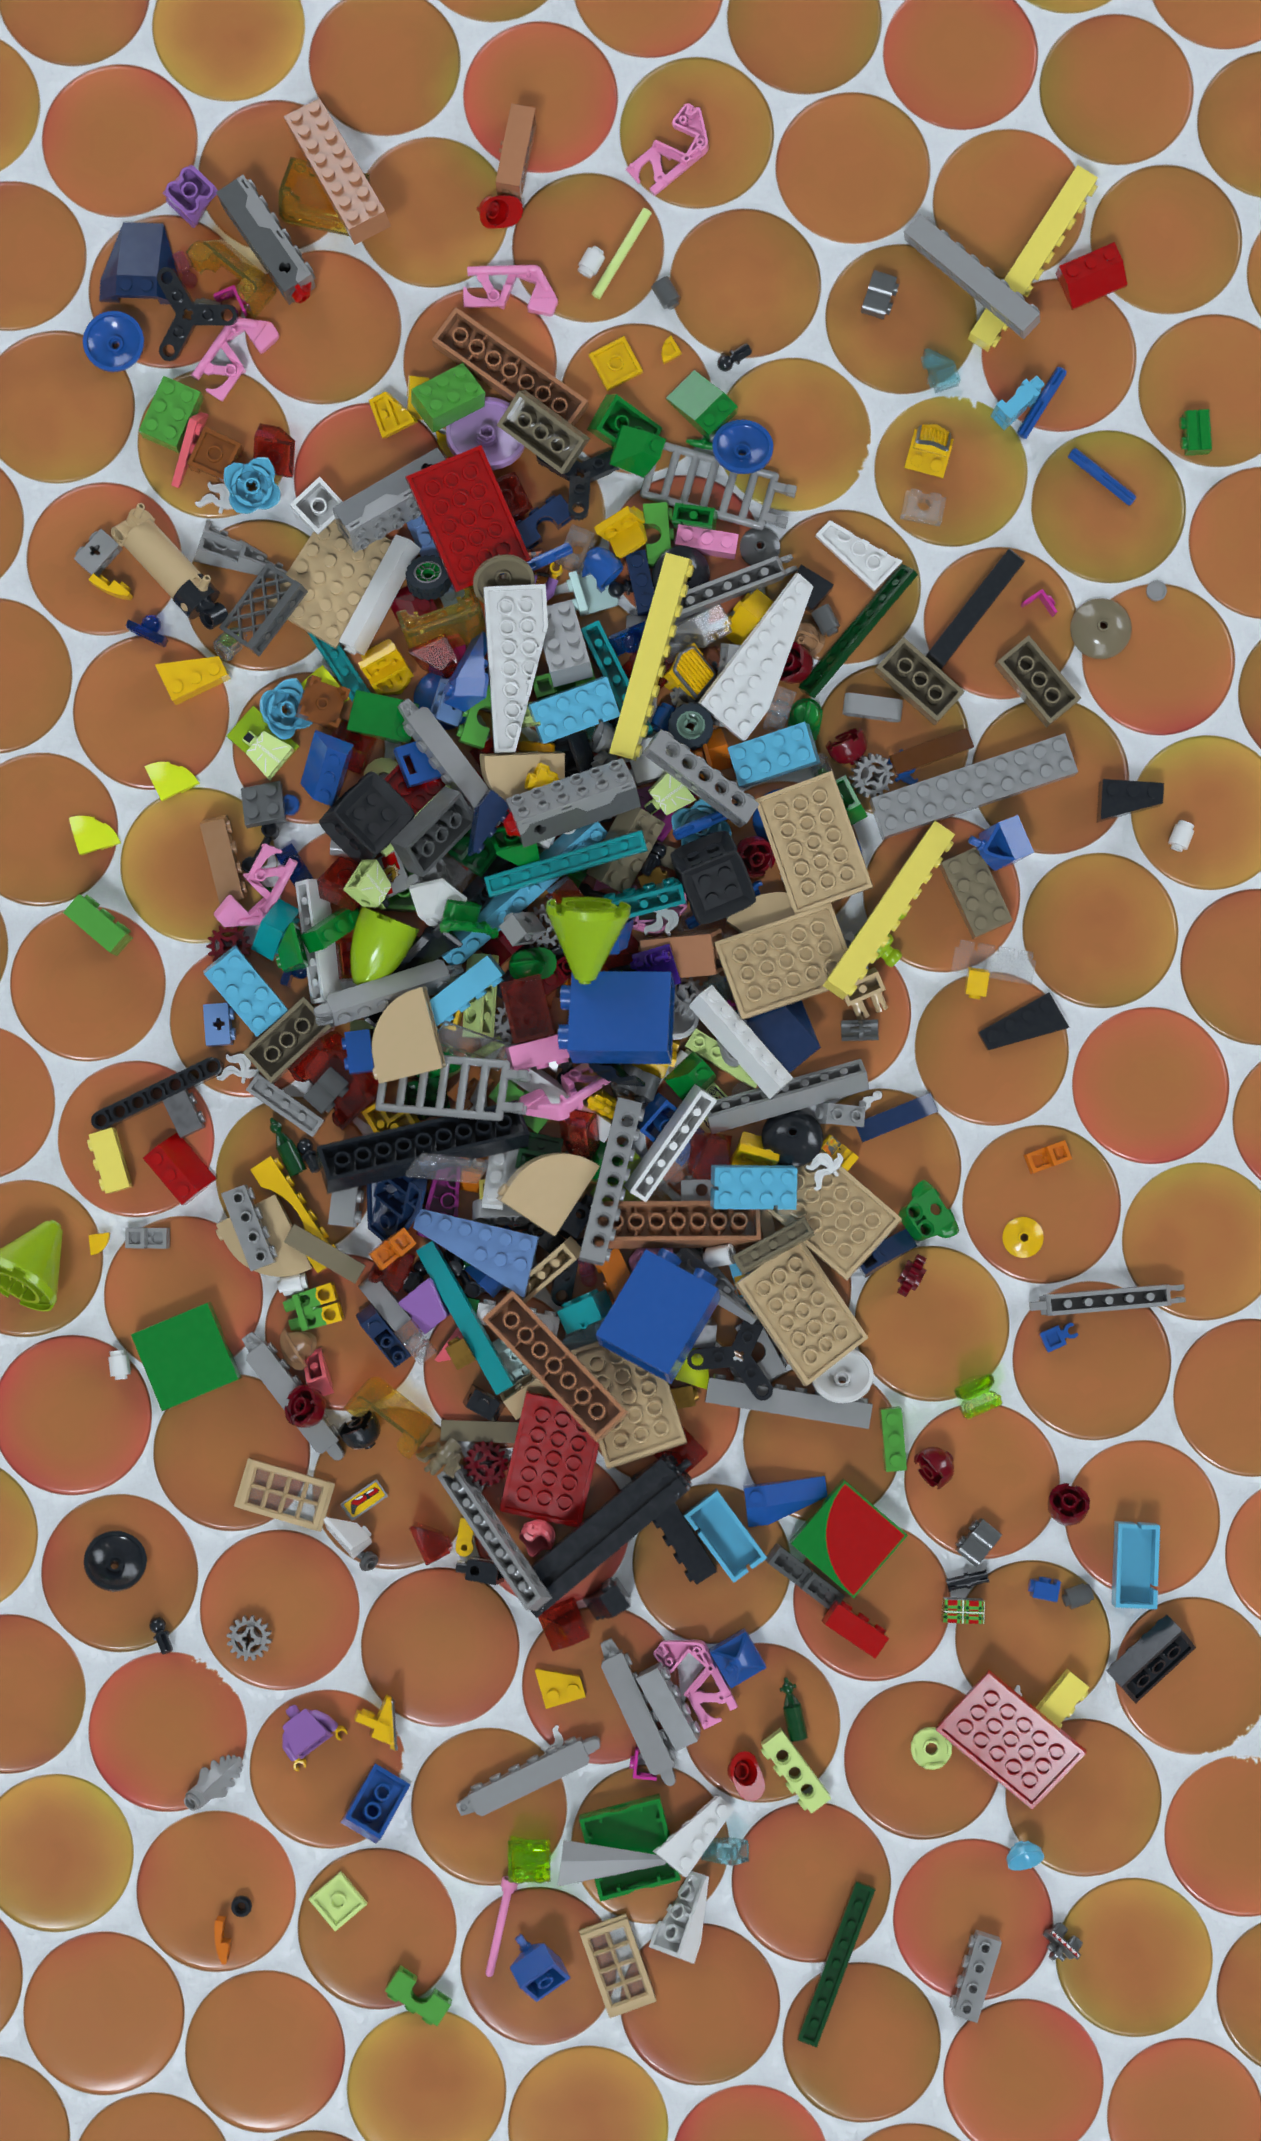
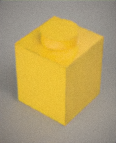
[964,967,990,999]

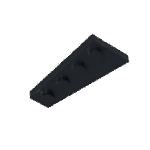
[978,993,1070,1051]

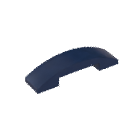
[856,1093,938,1143]

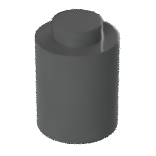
[651,276,681,310]
[811,604,840,637]

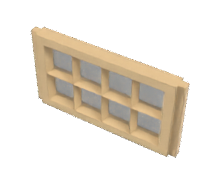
[234,1458,335,1532]
[579,1913,657,2018]

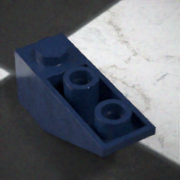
[468,790,509,856]
[859,1229,917,1278]
[356,1303,411,1368]

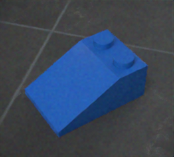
[637,1092,708,1166]
[340,1763,411,1844]

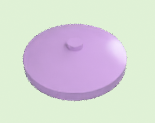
[446,397,525,470]

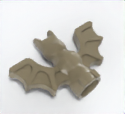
[415,1438,462,1478]

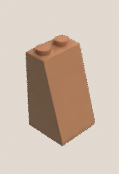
[638,928,723,978]

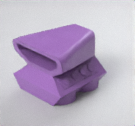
[162,165,218,228]
[398,1278,451,1334]

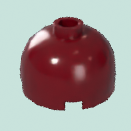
[780,642,813,684]
[825,727,867,765]
[736,836,776,878]
[284,1385,326,1428]
[914,1447,954,1489]
[1048,1483,1090,1526]

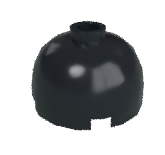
[338,1410,381,1450]

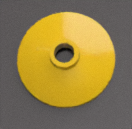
[1002,1217,1044,1258]

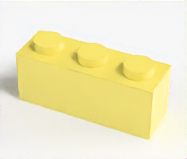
[87,1127,133,1194]
[1036,1669,1090,1729]

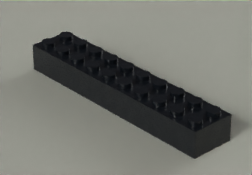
[317,1100,529,1194]

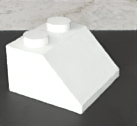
[290,477,343,535]

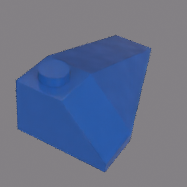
[443,632,489,712]
[743,1476,828,1527]

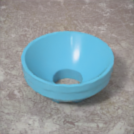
[1006,1841,1044,1871]

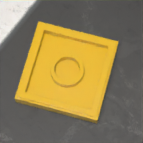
[588,336,643,391]

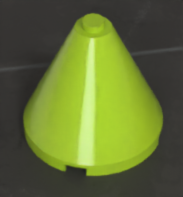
[546,897,631,984]
[0,1220,63,1311]

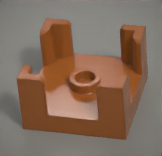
[187,427,244,484]
[295,675,351,730]
[447,1066,495,1110]

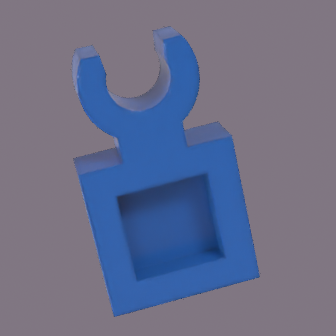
[1039,1323,1078,1353]

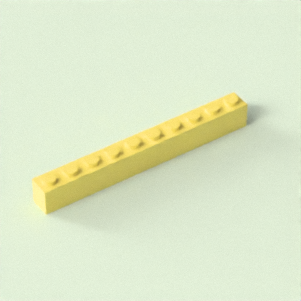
[968,165,1098,352]
[609,553,694,761]
[822,821,955,1000]

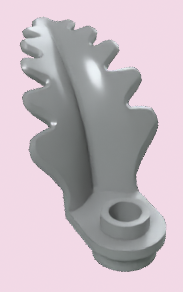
[184,1755,243,1811]

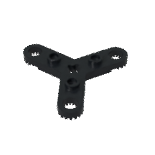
[157,267,239,361]
[536,449,619,521]
[527,1222,613,1306]
[687,1309,773,1401]

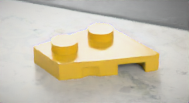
[369,392,418,438]
[535,1668,586,1709]

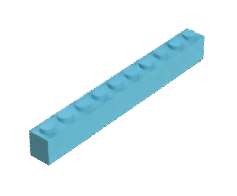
[442,822,608,965]

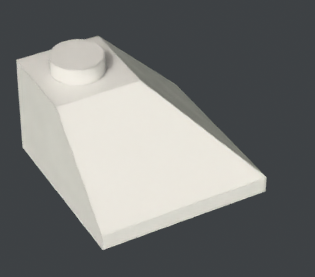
[409,878,467,927]
[323,1517,372,1559]

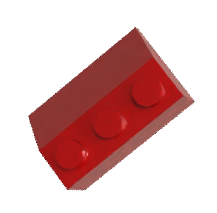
[1056,242,1128,310]
[143,1132,217,1205]

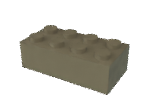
[497,390,590,474]
[994,636,1081,728]
[874,637,965,726]
[586,807,665,893]
[939,847,1013,939]
[243,997,334,1084]

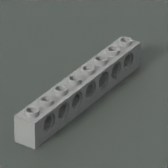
[579,1097,645,1266]
[437,1464,552,1611]

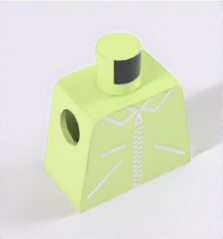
[242,731,295,780]
[644,772,696,815]
[344,859,391,910]

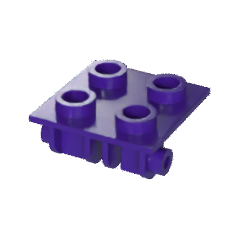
[630,944,682,985]

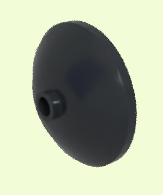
[652,545,710,591]
[761,1110,823,1167]
[84,1531,147,1592]

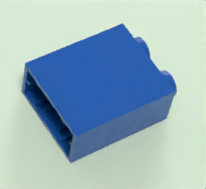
[558,971,675,1064]
[595,1248,721,1384]

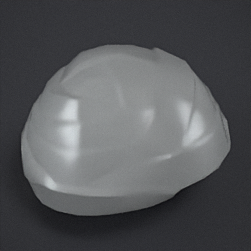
[593,721,615,753]

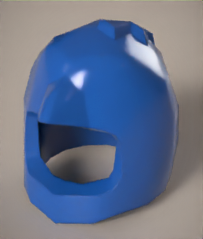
[582,547,623,593]

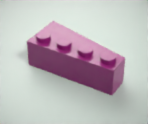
[416,1163,460,1238]

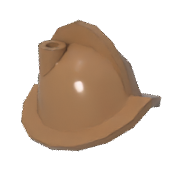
[794,618,825,657]
[280,1328,317,1370]

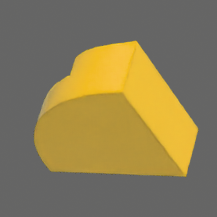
[661,336,682,364]
[89,1232,110,1255]

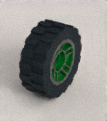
[405,555,452,600]

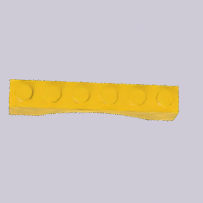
[250,1156,338,1273]

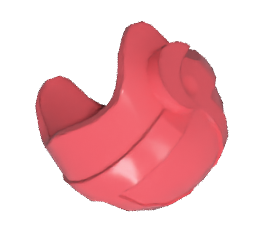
[519,1520,556,1557]

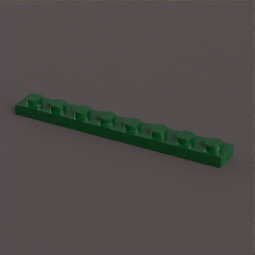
[798,564,918,698]
[797,1880,876,2048]

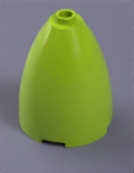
[350,906,419,986]

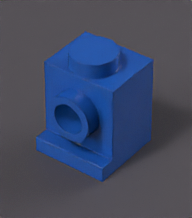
[1028,1576,1061,1602]

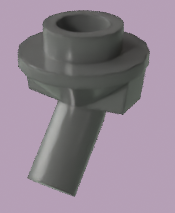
[356,1551,378,1571]

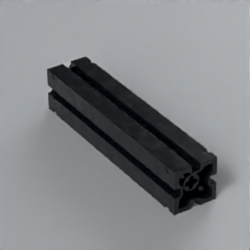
[530,1452,692,1618]

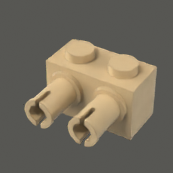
[844,967,888,1020]

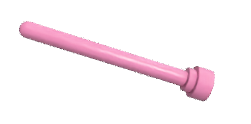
[486,1876,519,1977]

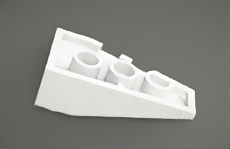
[649,1871,709,1964]

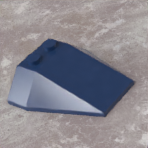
[99,222,179,305]
[735,1000,821,1073]
[367,1172,428,1241]

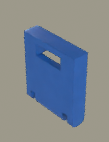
[393,741,442,788]

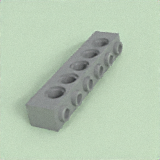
[642,729,759,828]

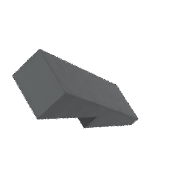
[765,1543,845,1609]

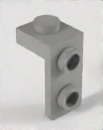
[815,1103,865,1127]

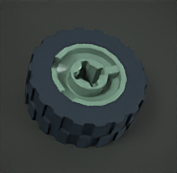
[668,703,713,750]

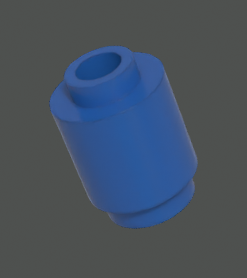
[650,702,676,733]

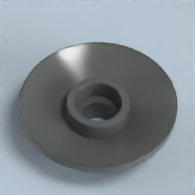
[740,528,780,565]

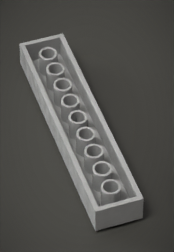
[869,733,1078,840]

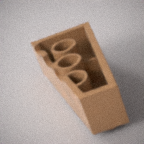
[200,815,248,904]

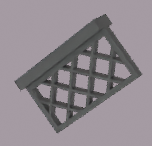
[219,563,308,657]

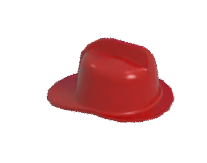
[477,195,523,229]
[727,1751,765,1802]

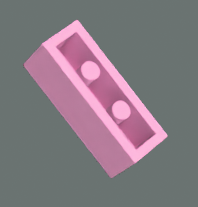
[675,524,739,560]
[505,1034,570,1071]

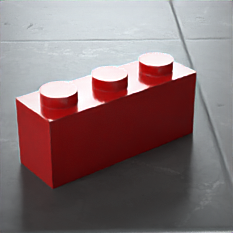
[821,1600,889,1659]

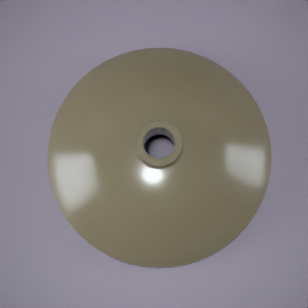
[473,555,535,604]
[1070,598,1132,659]

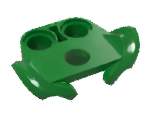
[440,899,499,939]
[899,1180,959,1241]

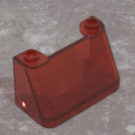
[288,1031,387,1130]

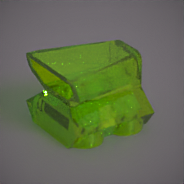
[954,1374,1003,1419]
[508,1836,551,1884]

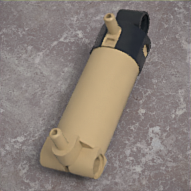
[111,503,228,630]

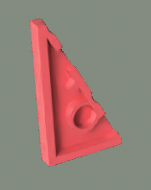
[171,412,208,488]

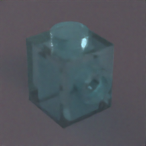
[703,974,734,1001]

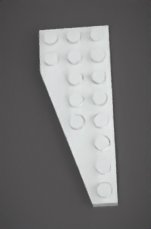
[698,573,813,742]
[483,584,548,754]

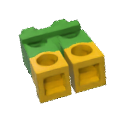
[283,1282,345,1331]

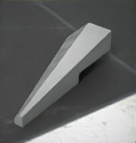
[194,521,288,579]
[676,1248,758,1325]
[558,1840,666,1886]

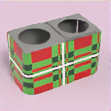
[941,1597,985,1624]

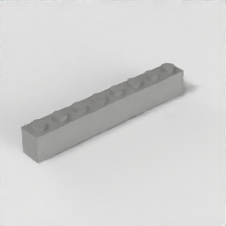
[904,214,1040,340]
[706,1059,869,1134]
[705,1374,873,1429]

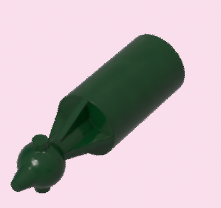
[270,1118,307,1177]
[779,1677,808,1742]

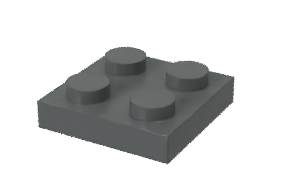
[241,781,287,828]

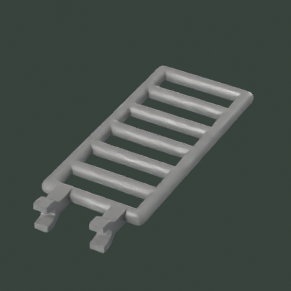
[640,442,797,530]
[375,1055,531,1121]

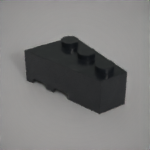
[1097,779,1164,823]
[583,1577,631,1621]

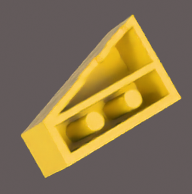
[155,656,231,705]

